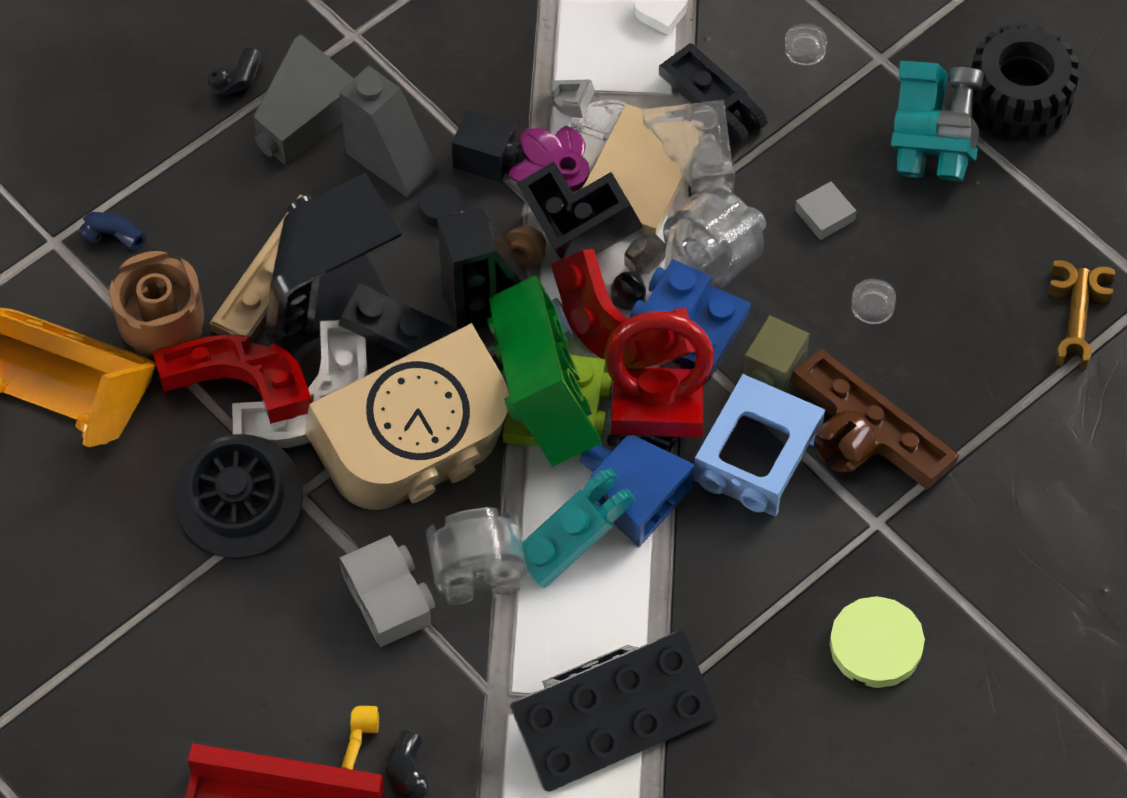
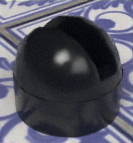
[611,271,646,310]

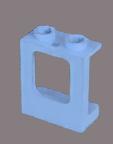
[693,374,825,517]

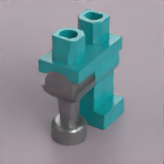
[891,60,984,182]

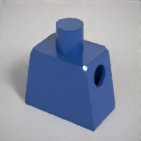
[579,435,694,547]

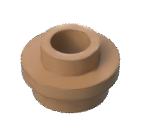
[504,225,546,267]

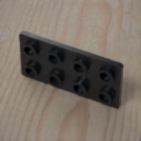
[510,630,717,792]

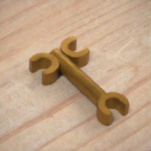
[1049,260,1115,370]

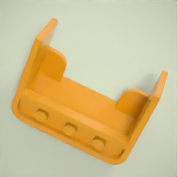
[0,308,156,448]

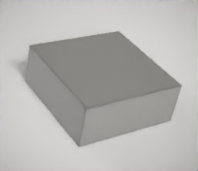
[795,181,857,240]

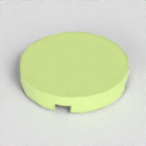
[829,596,925,688]

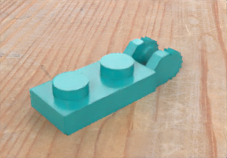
[513,468,635,588]

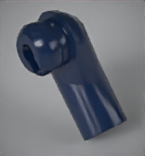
[79,212,147,251]

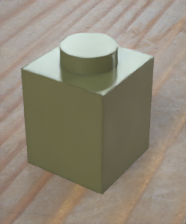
[743,315,810,392]

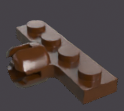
[790,348,959,490]

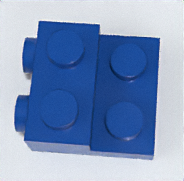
[629,259,751,379]

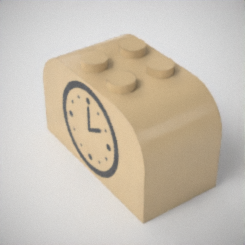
[305,323,509,510]

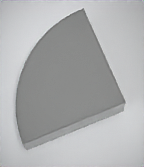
[550,79,595,118]

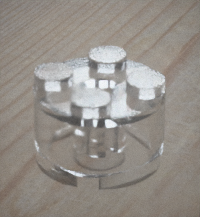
[663,182,766,288]
[426,508,528,605]

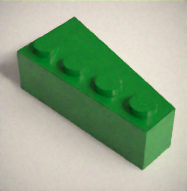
[487,275,602,467]

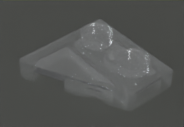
[642,100,734,187]

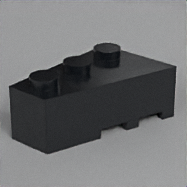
[437,208,529,330]

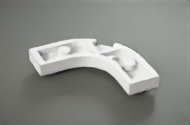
[232,320,367,448]

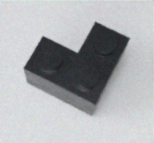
[516,161,643,259]

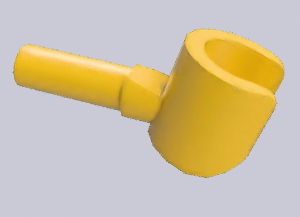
[341,706,379,770]

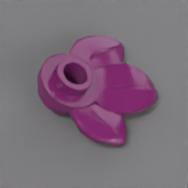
[509,126,589,192]

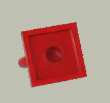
[605,311,714,438]

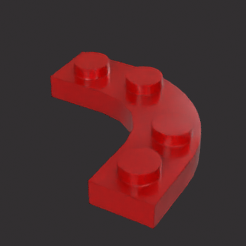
[550,249,695,369]
[152,335,313,424]

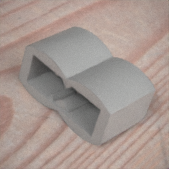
[339,535,435,648]

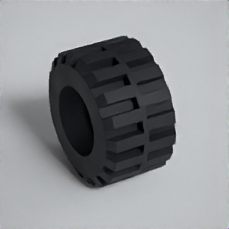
[971,24,1080,140]

